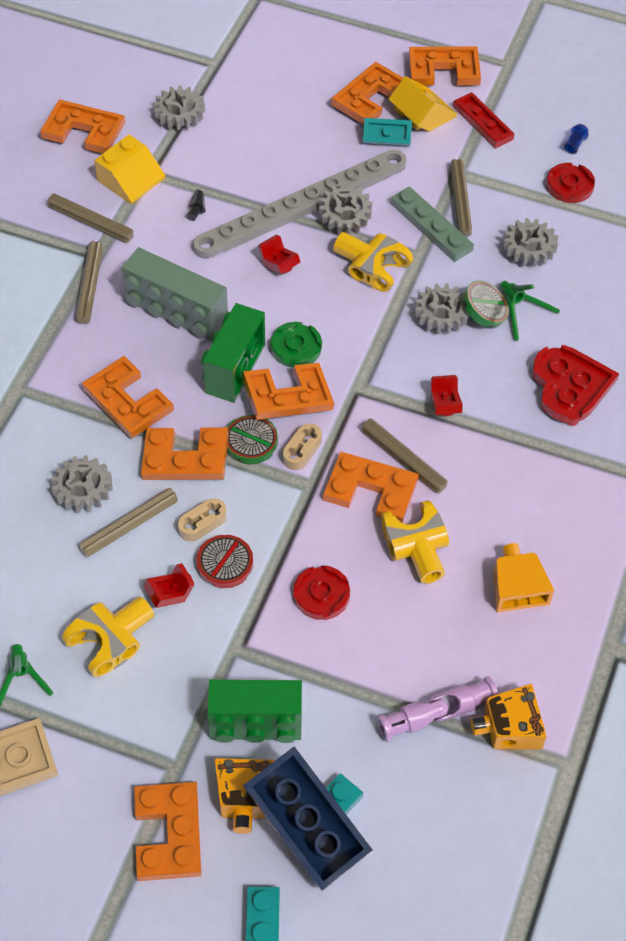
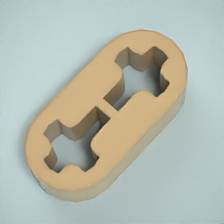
[283,424,322,470]
[178,498,227,541]

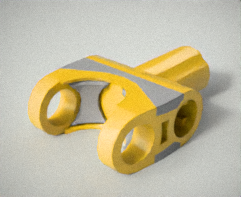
[333,232,413,292]
[381,500,449,584]
[62,596,155,677]

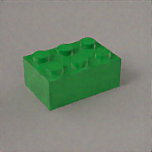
[201,303,266,403]
[208,679,302,743]

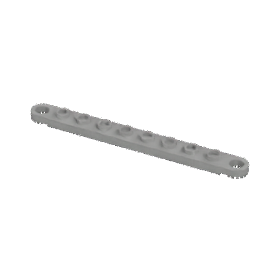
[194,150,406,259]

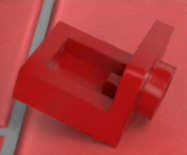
[258,234,301,274]
[431,375,463,416]
[143,563,194,608]

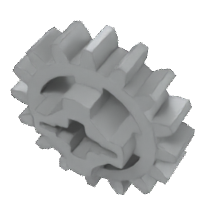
[154,85,205,130]
[319,183,372,234]
[503,218,558,267]
[415,283,470,334]
[51,455,113,513]

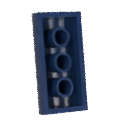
[243,746,373,891]

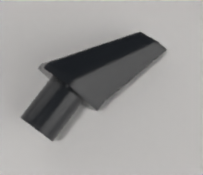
[187,189,206,221]

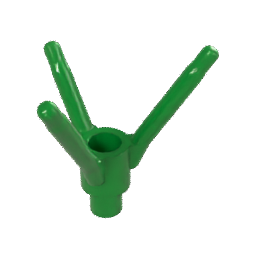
[499,281,560,341]
[0,644,53,707]

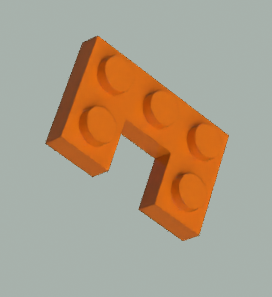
[409,46,481,86]
[331,61,403,125]
[40,99,125,153]
[82,356,174,439]
[242,363,334,420]
[141,427,229,480]
[323,452,419,523]
[134,782,202,881]

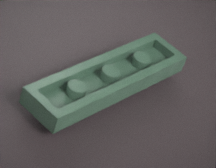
[390,186,474,262]

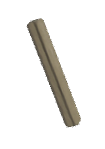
[450,159,472,236]
[47,193,134,243]
[76,241,103,324]
[362,418,448,493]
[79,488,178,557]

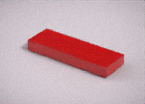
[453,92,515,149]

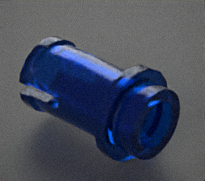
[563,124,589,154]

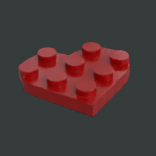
[532,345,619,426]

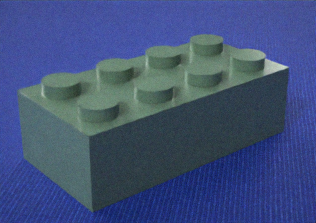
[121,247,228,341]

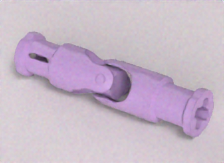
[377,676,498,742]

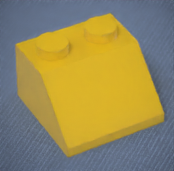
[389,76,458,132]
[94,134,165,205]

